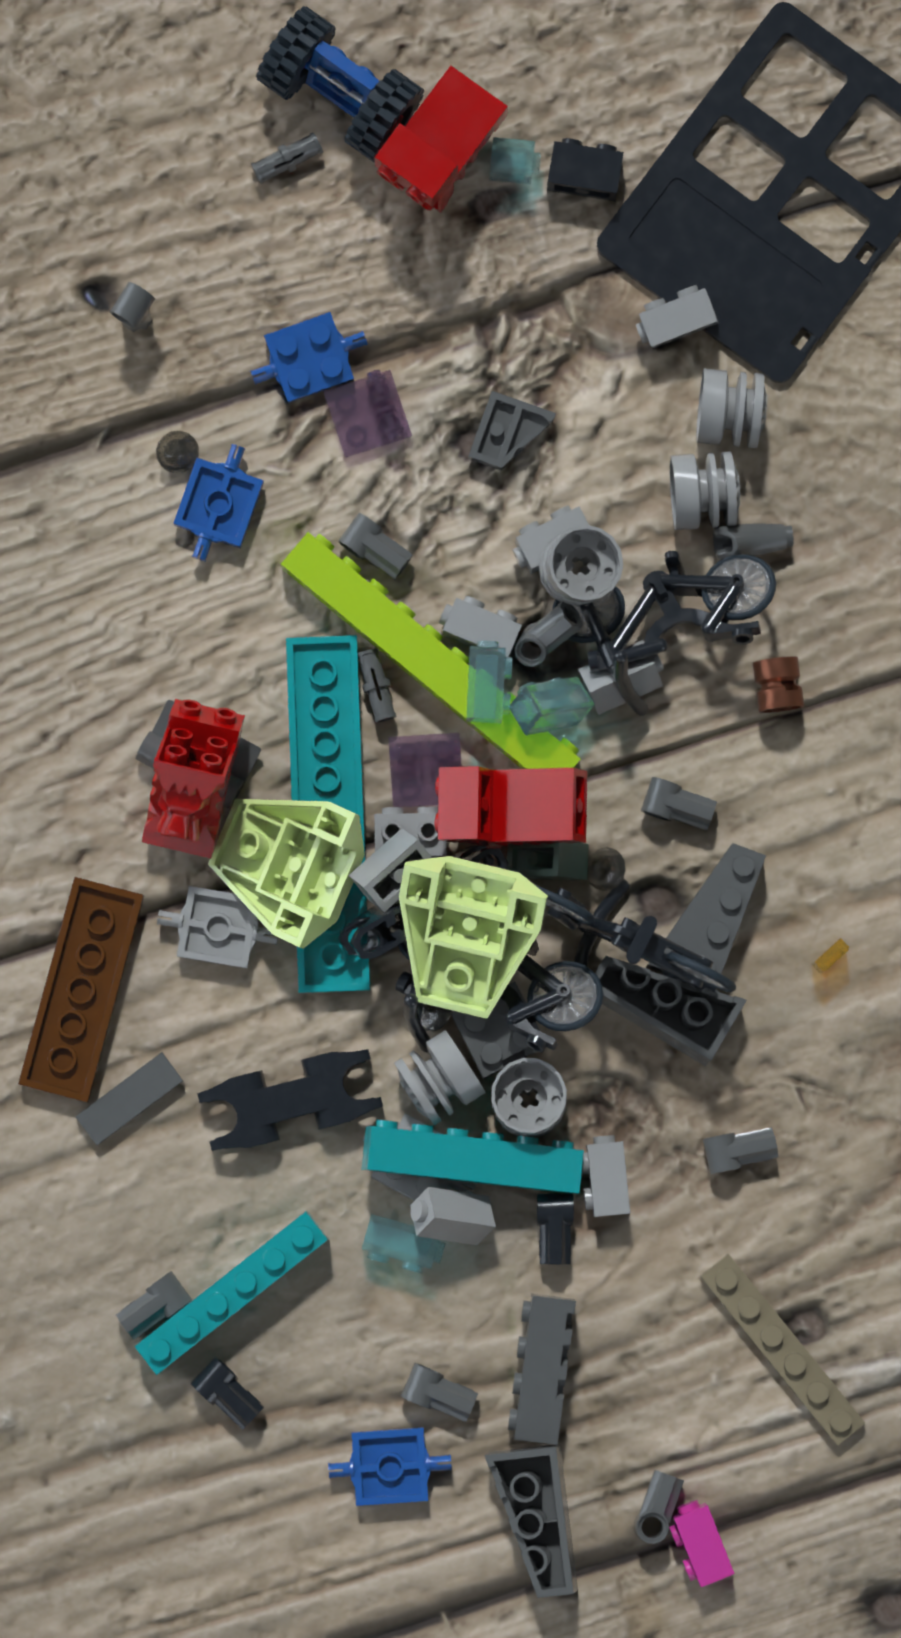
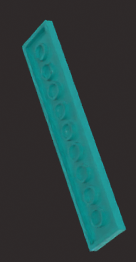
[286,635,370,993]

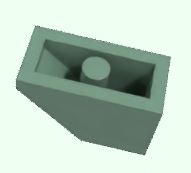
[506,843,589,880]

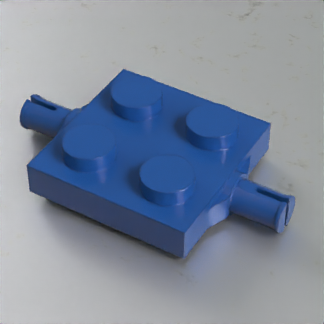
[250,312,368,403]
[173,444,264,562]
[328,1427,452,1506]

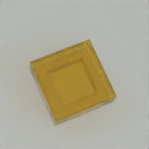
[812,938,849,973]

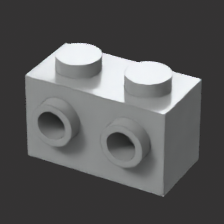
[374,807,447,858]
[348,828,432,912]

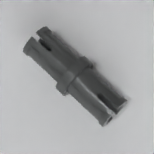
[251,132,323,184]
[358,648,397,723]

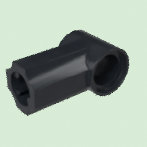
[537,1194,574,1265]
[191,1356,264,1430]

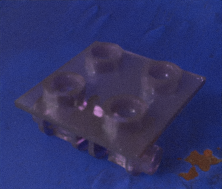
[323,370,412,458]
[388,732,462,807]

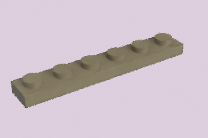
[700,1254,865,1446]

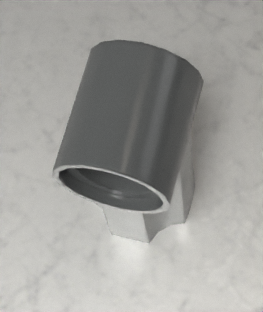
[110,282,155,332]
[338,513,413,580]
[515,602,583,667]
[641,777,717,831]
[703,1127,779,1174]
[116,1271,192,1340]
[401,1363,478,1422]
[634,1470,684,1544]

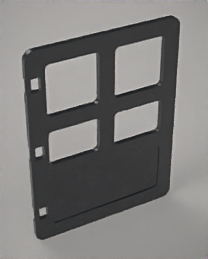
[597,2,901,383]

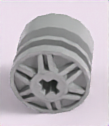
[696,368,768,448]
[669,451,740,530]
[539,525,623,606]
[394,1030,486,1125]
[491,1058,567,1138]

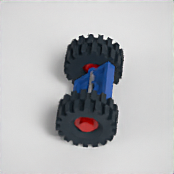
[256,6,425,163]

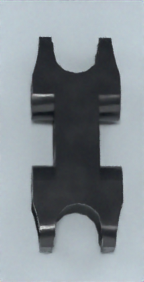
[338,845,508,959]
[197,1049,383,1151]

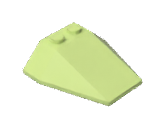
[208,799,365,948]
[399,856,548,1019]

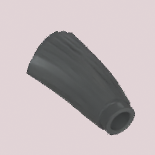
[713,523,794,560]

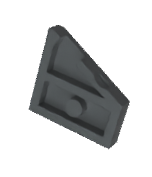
[468,391,556,471]

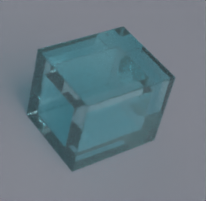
[489,137,541,184]

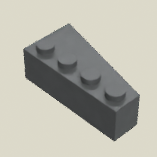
[646,843,766,974]
[583,956,747,1066]
[508,1293,576,1445]
[484,1444,578,1598]

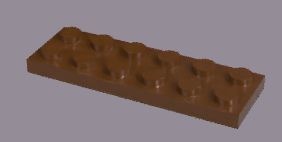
[18,877,144,1103]

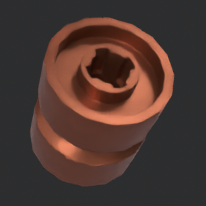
[753,656,804,713]

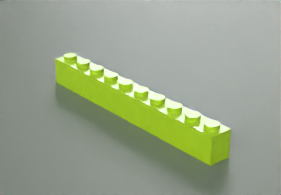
[281,532,581,769]

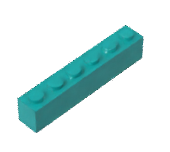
[361,1120,584,1194]
[134,1211,329,1375]

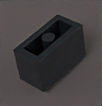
[547,138,624,202]

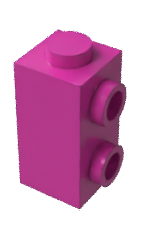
[669,1500,735,1587]

